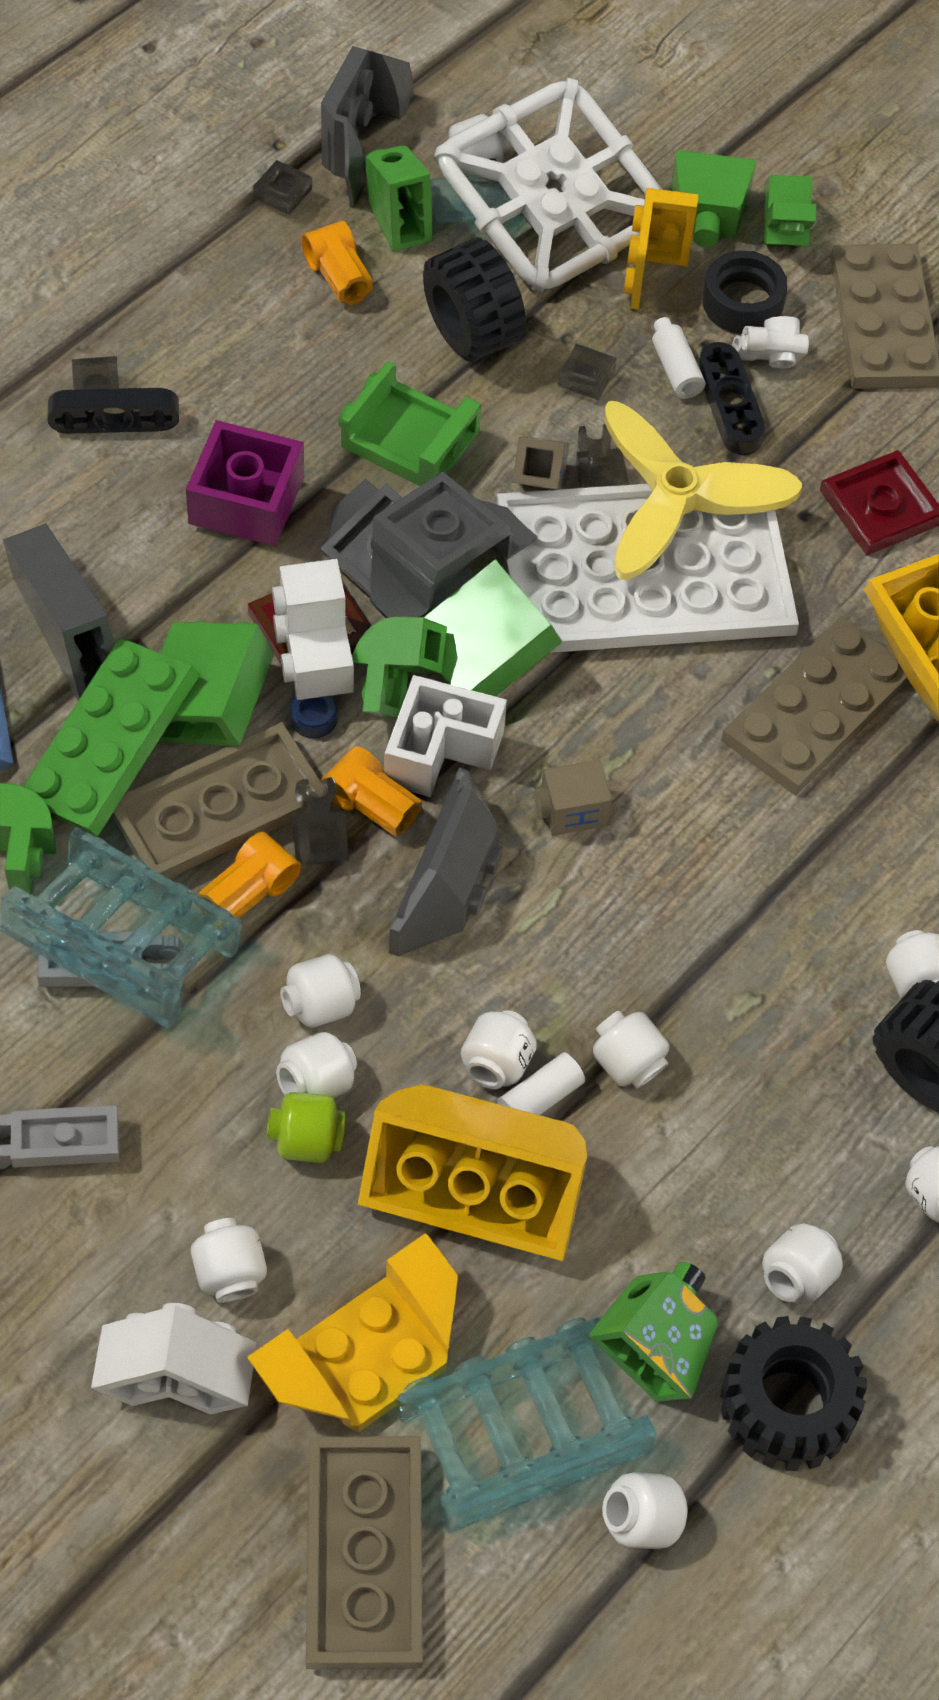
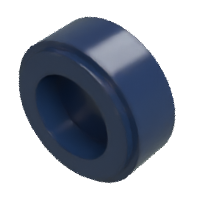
[290,696,338,738]

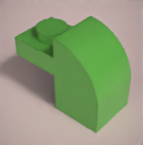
[763,175,817,247]
[352,617,447,719]
[0,783,56,896]

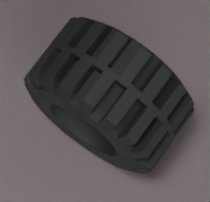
[423,237,526,363]
[872,980,939,1113]
[720,1316,867,1471]

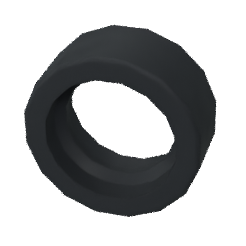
[703,250,787,334]

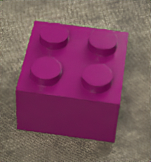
[186,420,304,546]

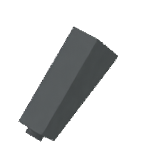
[3,523,114,701]

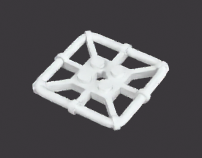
[434,77,663,293]

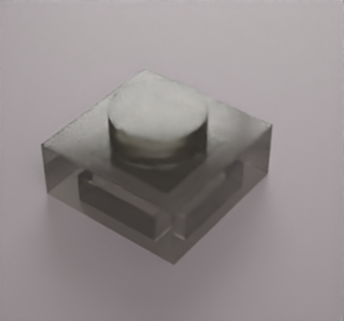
[253,160,312,215]
[558,343,617,401]
[72,356,119,390]

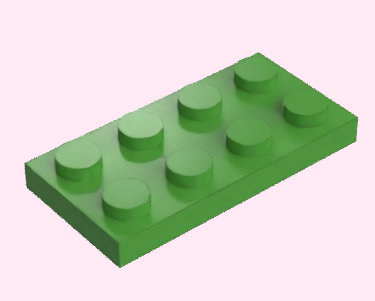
[24,637,200,837]

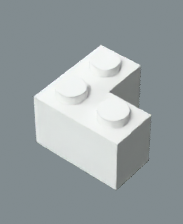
[272,559,354,700]
[384,675,507,797]
[91,1303,257,1415]

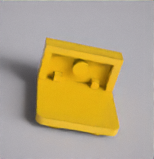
[623,188,699,310]

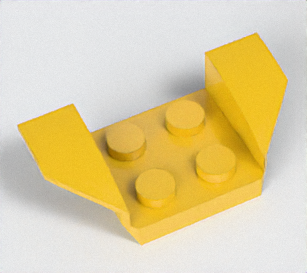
[247,1233,458,1433]

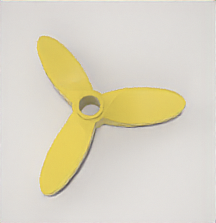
[604,401,802,580]

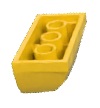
[863,554,939,723]
[357,1084,587,1261]

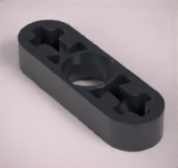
[699,342,765,455]
[47,388,179,434]

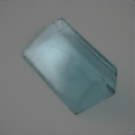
[430,176,521,223]

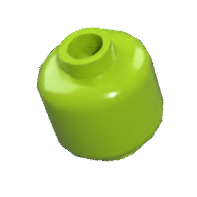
[266,1092,345,1163]

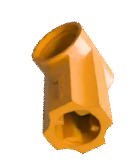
[301,220,373,306]
[320,746,422,837]
[198,831,302,928]

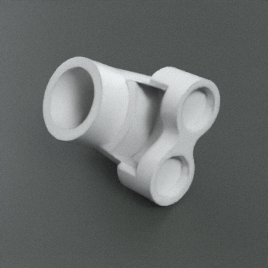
[732,316,809,369]

